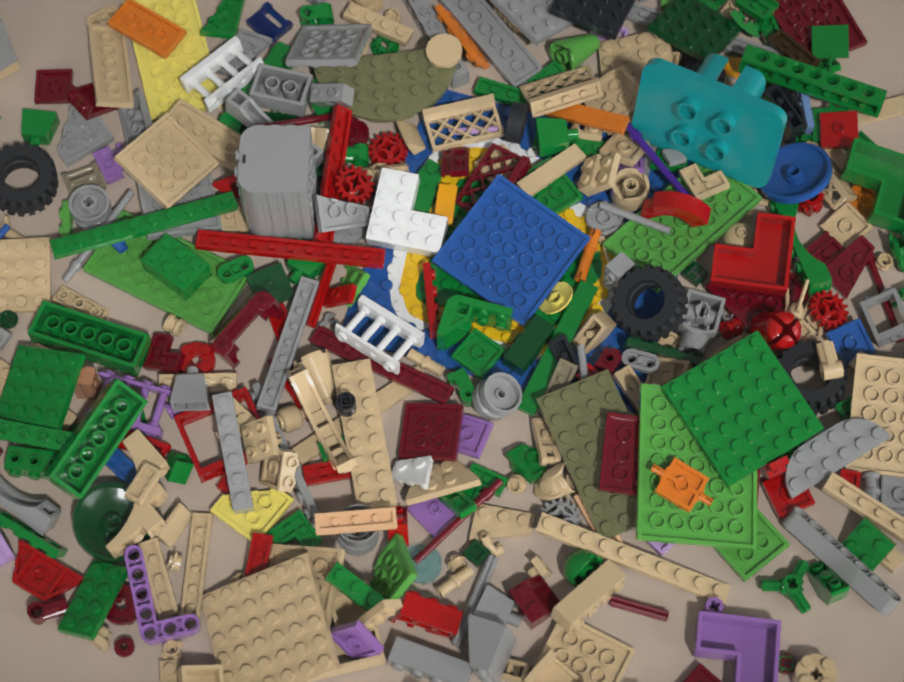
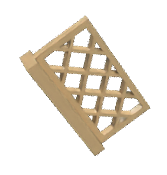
[519,65,603,118]
[422,94,504,152]

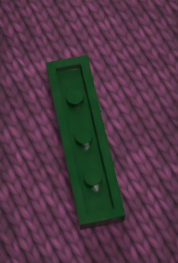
[623,336,702,368]

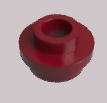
[114,637,135,658]

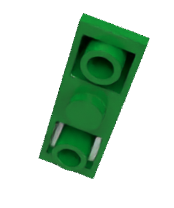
[806,561,850,605]

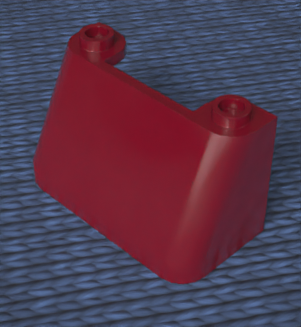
[209,291,285,369]

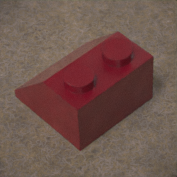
[508,575,560,630]

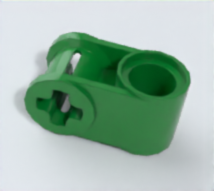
[300,3,334,26]

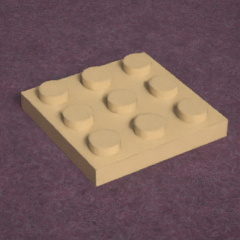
[583,64,639,133]

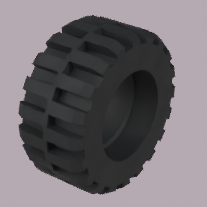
[0,142,59,217]
[611,265,688,342]
[777,339,848,416]

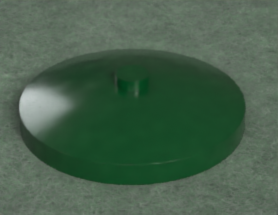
[72,482,150,562]

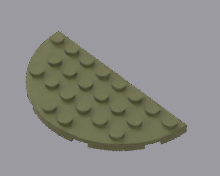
[314,49,457,123]

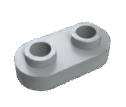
[622,348,660,374]

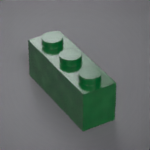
[502,314,555,377]

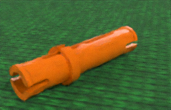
[574,228,602,283]

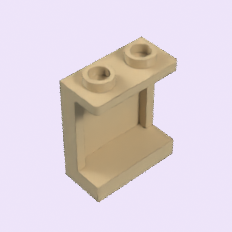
[524,649,589,682]

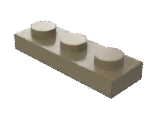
[537,358,579,414]

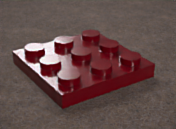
[398,403,464,462]

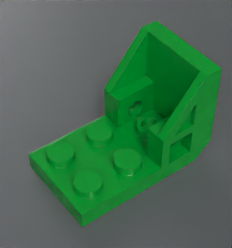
[437,294,513,351]

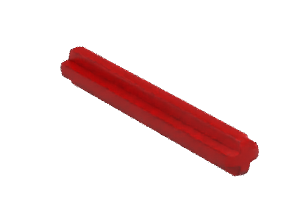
[306,263,336,328]

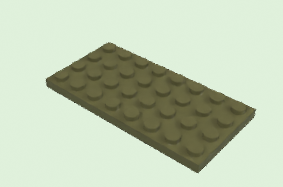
[536,369,637,538]

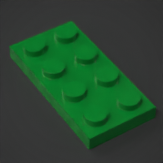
[57,560,128,641]

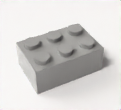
[249,63,314,117]

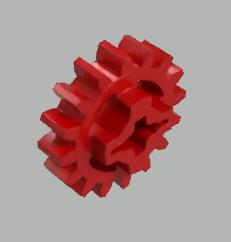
[368,131,408,165]
[333,165,374,205]
[807,290,849,331]

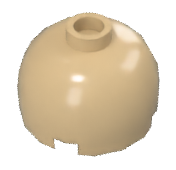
[721,222,754,248]

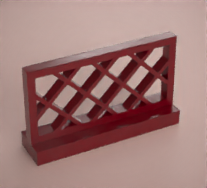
[455,143,532,211]

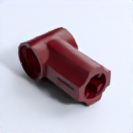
[27,595,68,625]

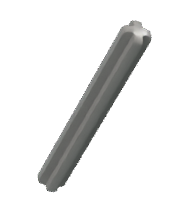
[451,554,498,648]

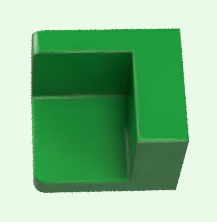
[165,452,194,485]

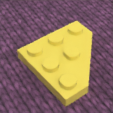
[210,488,294,542]

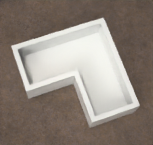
[366,167,449,257]

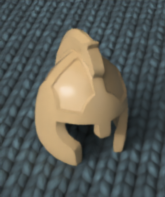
[533,462,576,500]

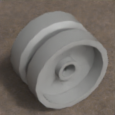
[69,184,113,231]
[472,372,523,421]

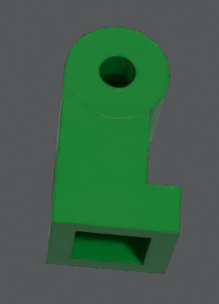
[446,367,474,407]

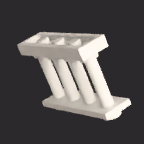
[179,36,264,113]
[335,295,425,375]

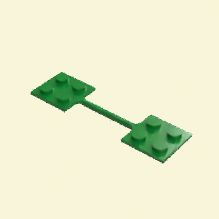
[812,24,850,143]

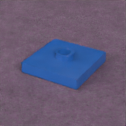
[824,318,876,366]

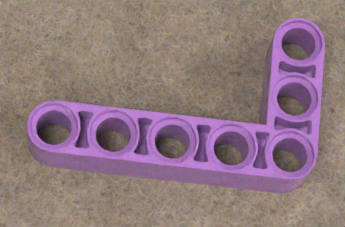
[124,545,201,645]

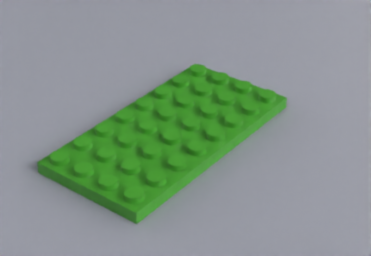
[603,163,762,293]
[83,210,247,336]

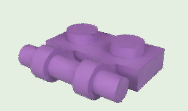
[92,142,125,185]

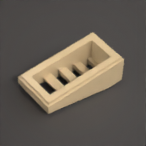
[501,658,533,682]

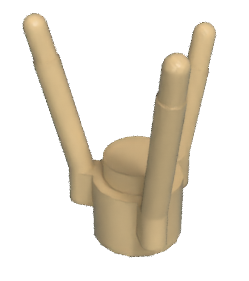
[784,279,816,322]

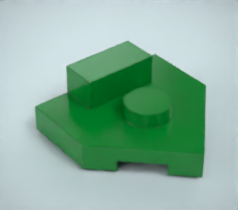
[505,444,548,484]

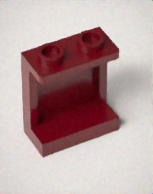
[65,83,119,120]

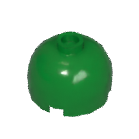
[563,549,603,588]

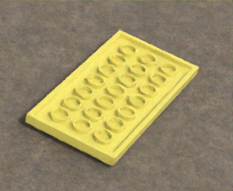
[123,0,223,123]

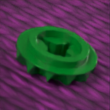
[371,35,399,55]

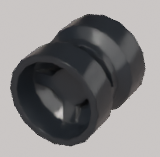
[336,392,357,417]

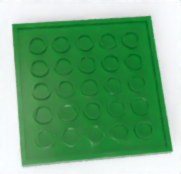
[661,330,824,488]

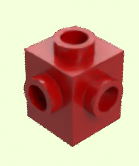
[798,192,825,217]

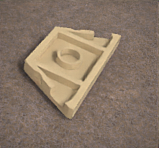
[405,461,481,506]

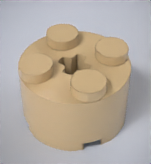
[610,168,649,211]
[792,654,837,682]

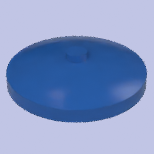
[760,143,833,204]

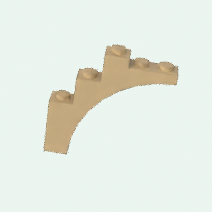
[286,365,357,474]
[105,429,170,559]

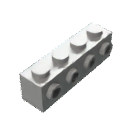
[388,637,474,682]

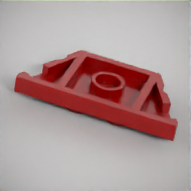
[12,540,84,602]

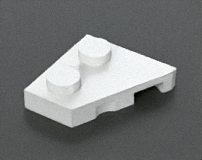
[392,456,433,489]

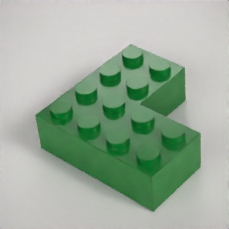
[840,138,904,235]

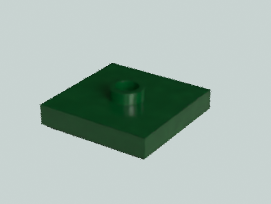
[246,262,295,304]

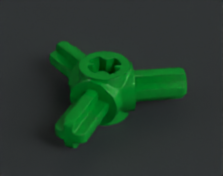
[761,559,811,614]

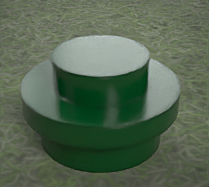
[0,310,18,329]

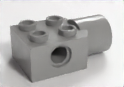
[677,289,726,358]

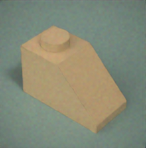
[572,311,617,354]

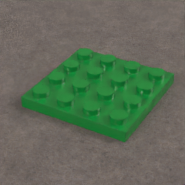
[0,345,85,430]

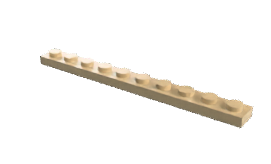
[535,512,731,605]

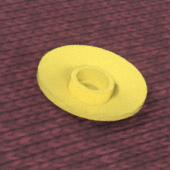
[540,282,573,314]

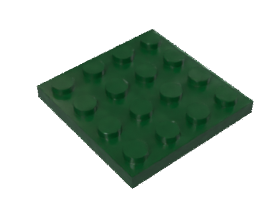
[647,0,743,63]

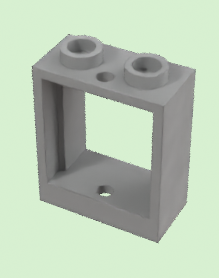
[859,287,904,348]

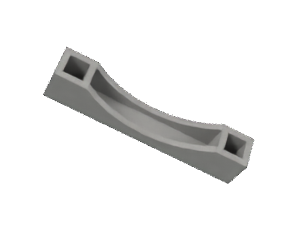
[226,88,324,168]
[212,392,255,515]
[0,477,62,536]

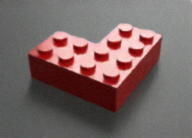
[709,212,796,296]

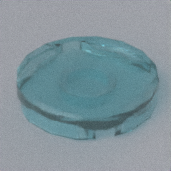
[408,544,442,584]

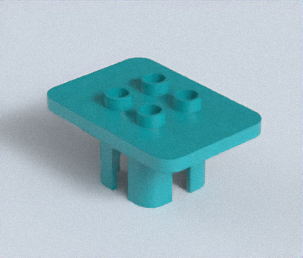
[632,54,787,188]

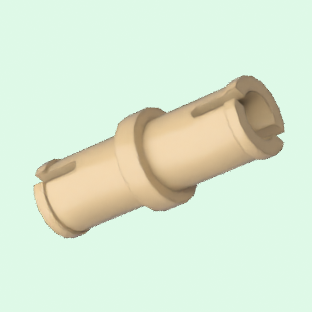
[406,348,445,377]
[435,565,475,598]

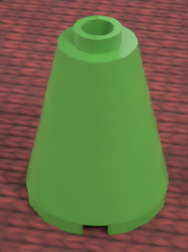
[549,33,600,71]

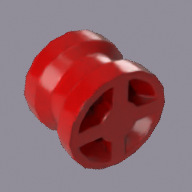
[719,318,743,340]

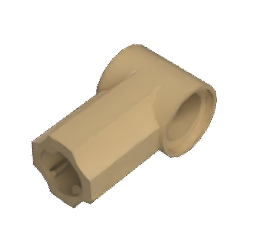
[816,340,844,381]

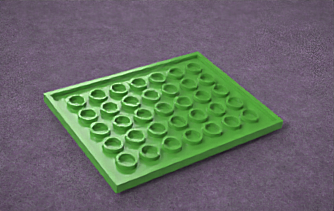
[636,383,757,551]

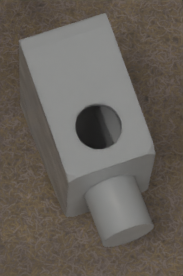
[170,366,211,412]
[473,584,523,628]

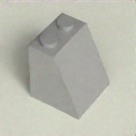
[468,614,516,682]

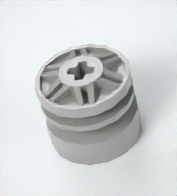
[337,504,379,556]

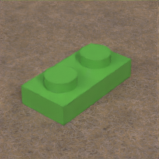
[59,201,73,237]

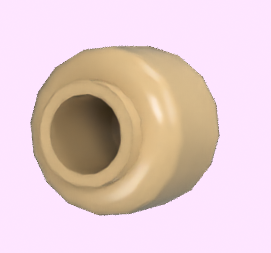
[275,405,305,433]

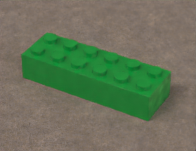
[28,300,152,377]
[43,379,148,500]

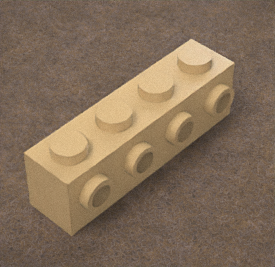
[551,559,626,633]

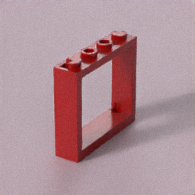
[174,387,260,483]

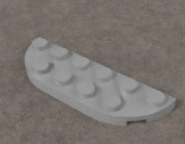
[784,419,891,499]

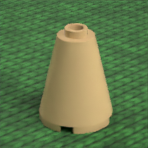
[292,349,337,405]

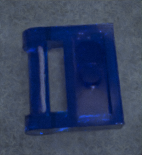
[246,2,294,46]

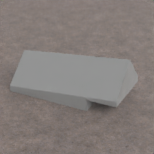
[118,89,153,146]

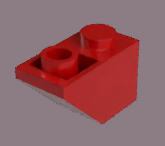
[388,505,409,546]

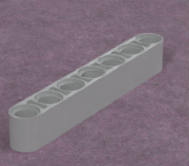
[782,507,901,616]

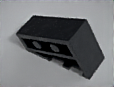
[760,84,808,144]

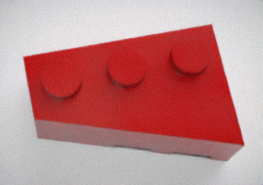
[389,590,463,639]

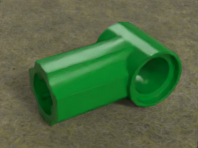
[345,143,369,167]

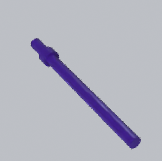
[626,122,690,195]

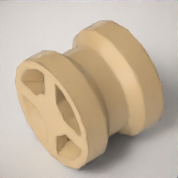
[163,313,186,337]

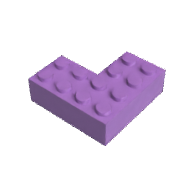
[693,611,781,682]

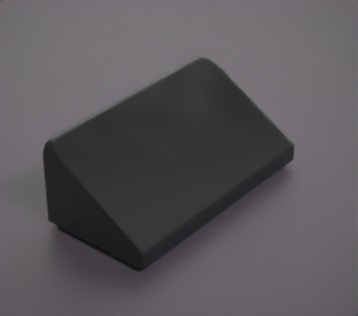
[548,334,580,372]

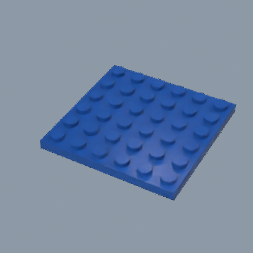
[432,174,591,328]

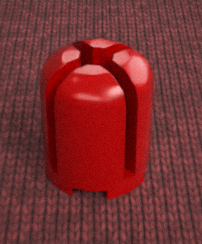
[750,310,801,350]

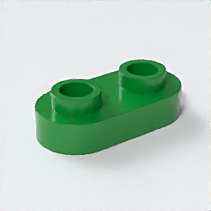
[217,256,254,284]

